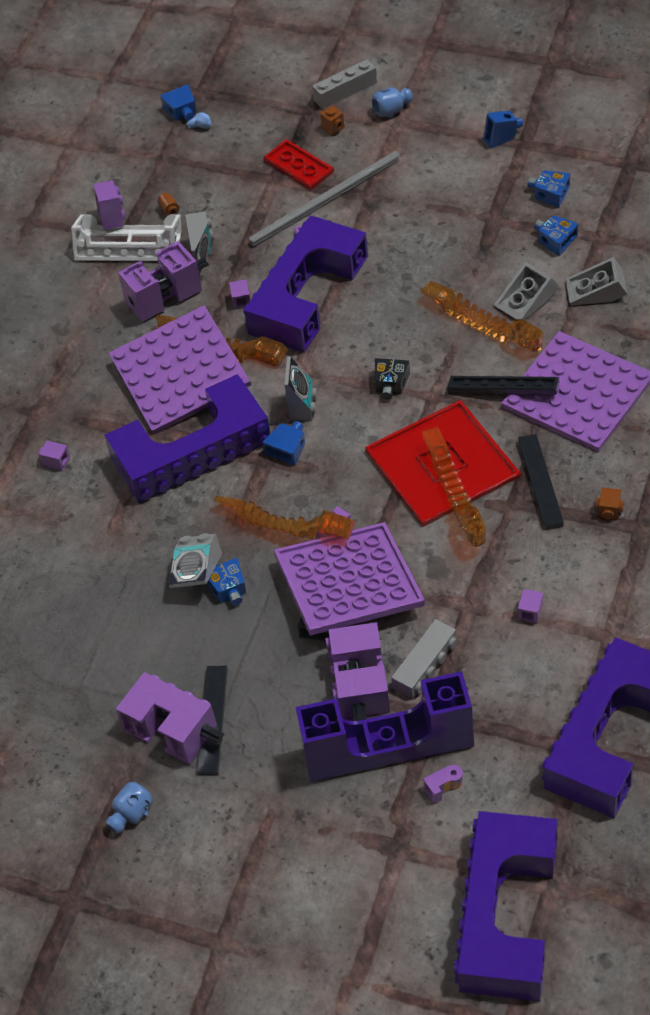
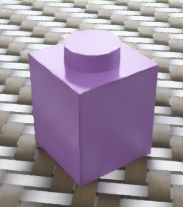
[229,279,250,309]
[39,440,70,471]
[518,589,543,624]

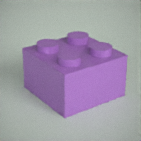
[93,180,126,230]

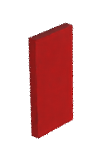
[263,139,334,190]

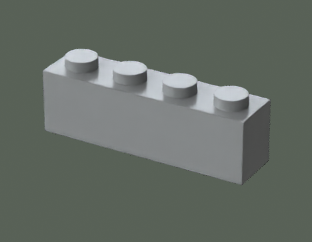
[312,59,377,109]
[391,619,458,699]

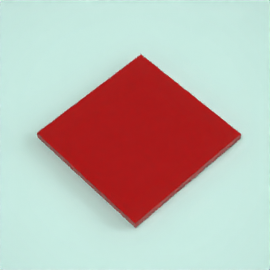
[365,400,521,527]

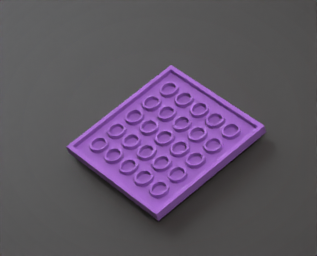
[109,305,251,434]
[501,331,650,452]
[274,522,425,635]

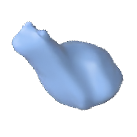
[187,112,212,129]

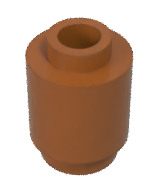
[158,192,180,216]

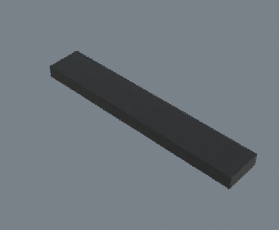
[447,376,560,395]
[518,434,564,530]
[197,666,228,775]

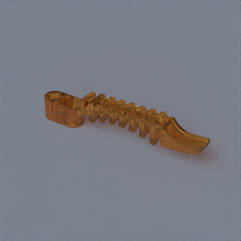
[421,281,543,352]
[155,315,288,366]
[422,427,486,547]
[214,496,356,540]

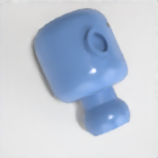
[372,87,413,118]
[106,782,153,834]

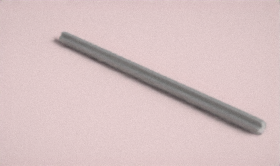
[248,151,400,246]

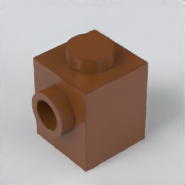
[320,105,345,136]
[595,487,624,520]

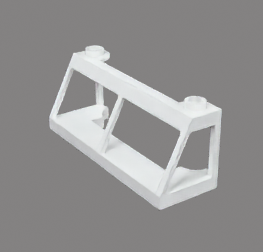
[71,214,182,261]

